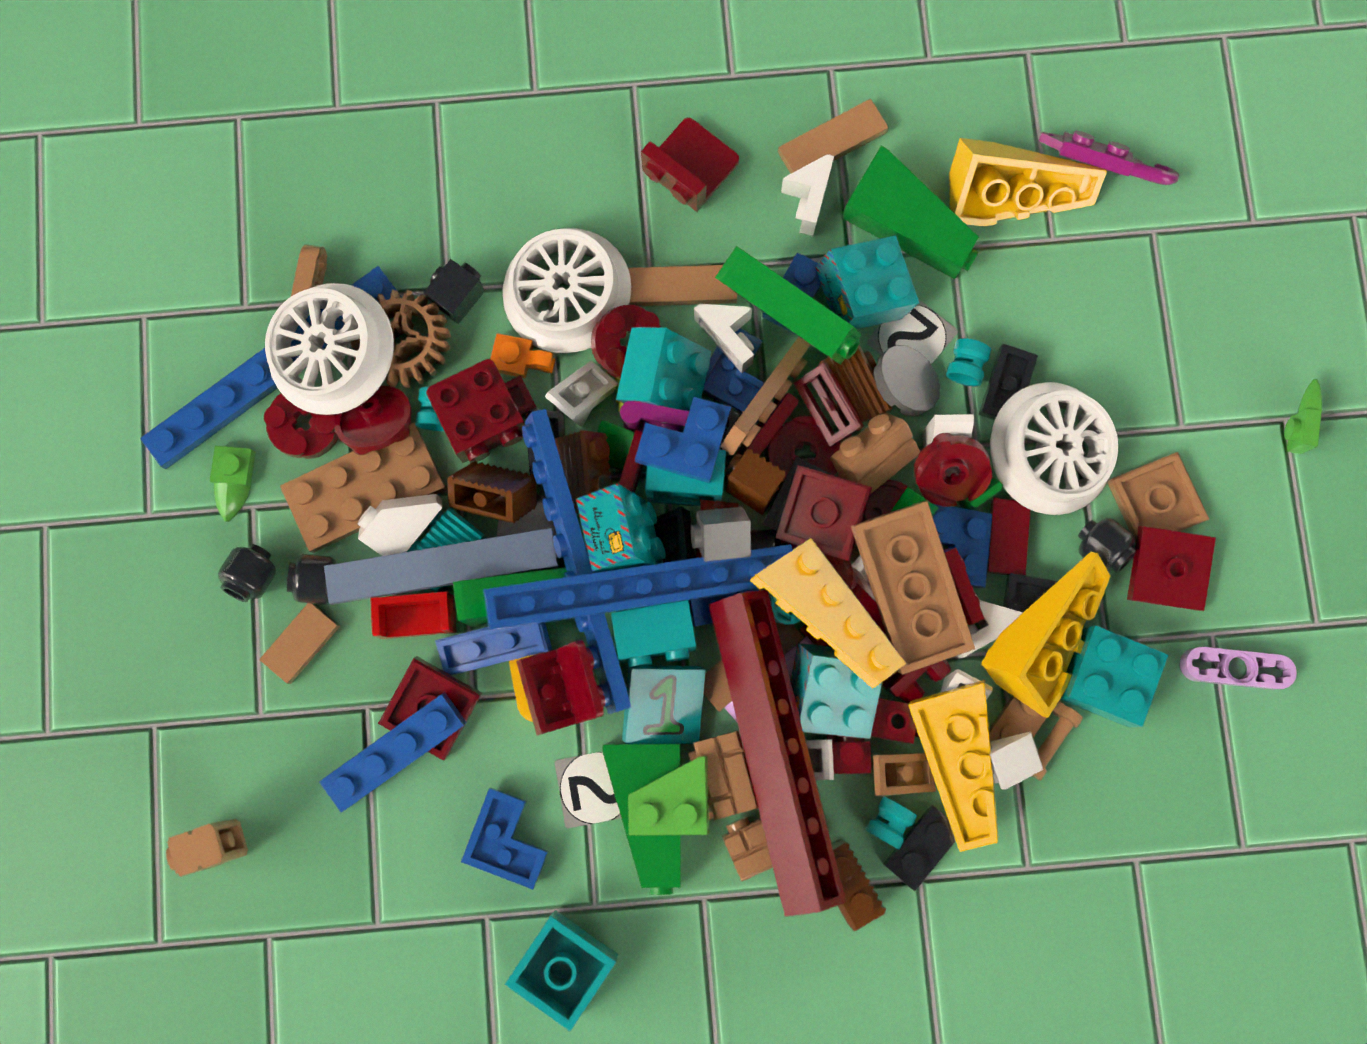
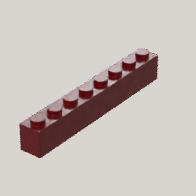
[709,590,846,917]

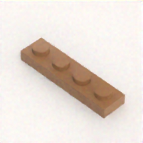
[720,337,810,455]

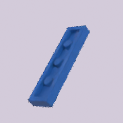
[319,692,467,813]

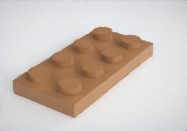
[280,422,447,553]
[851,501,975,675]

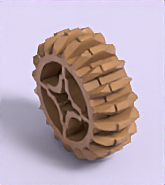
[350,289,451,388]

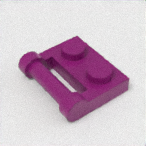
[620,401,689,433]

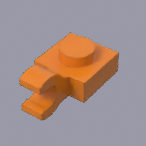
[490,333,556,379]

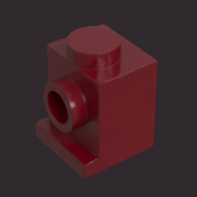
[871,698,919,744]
[826,734,871,774]

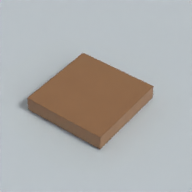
[1107,452,1209,543]

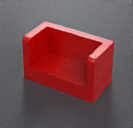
[370,592,457,639]

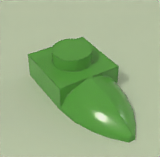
[1284,379,1322,454]
[209,445,256,522]

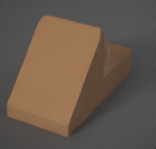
[873,753,936,796]

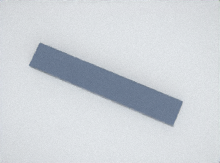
[324,528,558,605]

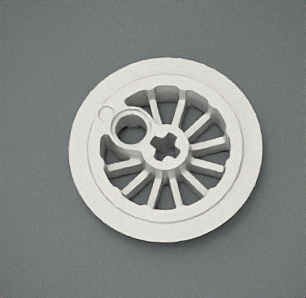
[503,228,631,353]
[265,283,394,415]
[990,382,1118,515]

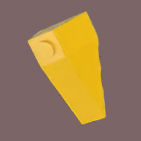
[949,138,1107,227]
[981,552,1111,718]

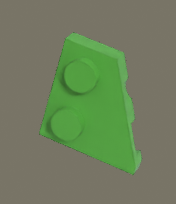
[628,756,709,835]

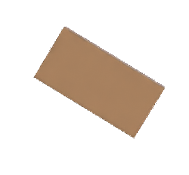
[259,603,340,684]

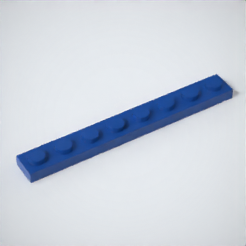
[140,266,402,469]
[522,409,632,714]
[483,544,792,631]

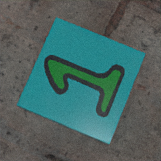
[622,666,706,744]

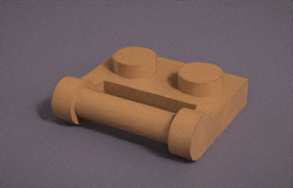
[989,696,1083,781]

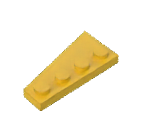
[750,538,906,688]
[909,680,999,852]

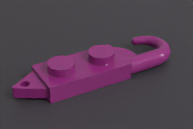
[1038,131,1179,185]

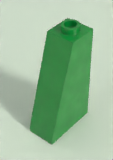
[842,145,979,279]
[715,246,862,365]
[453,568,594,627]
[602,744,681,895]

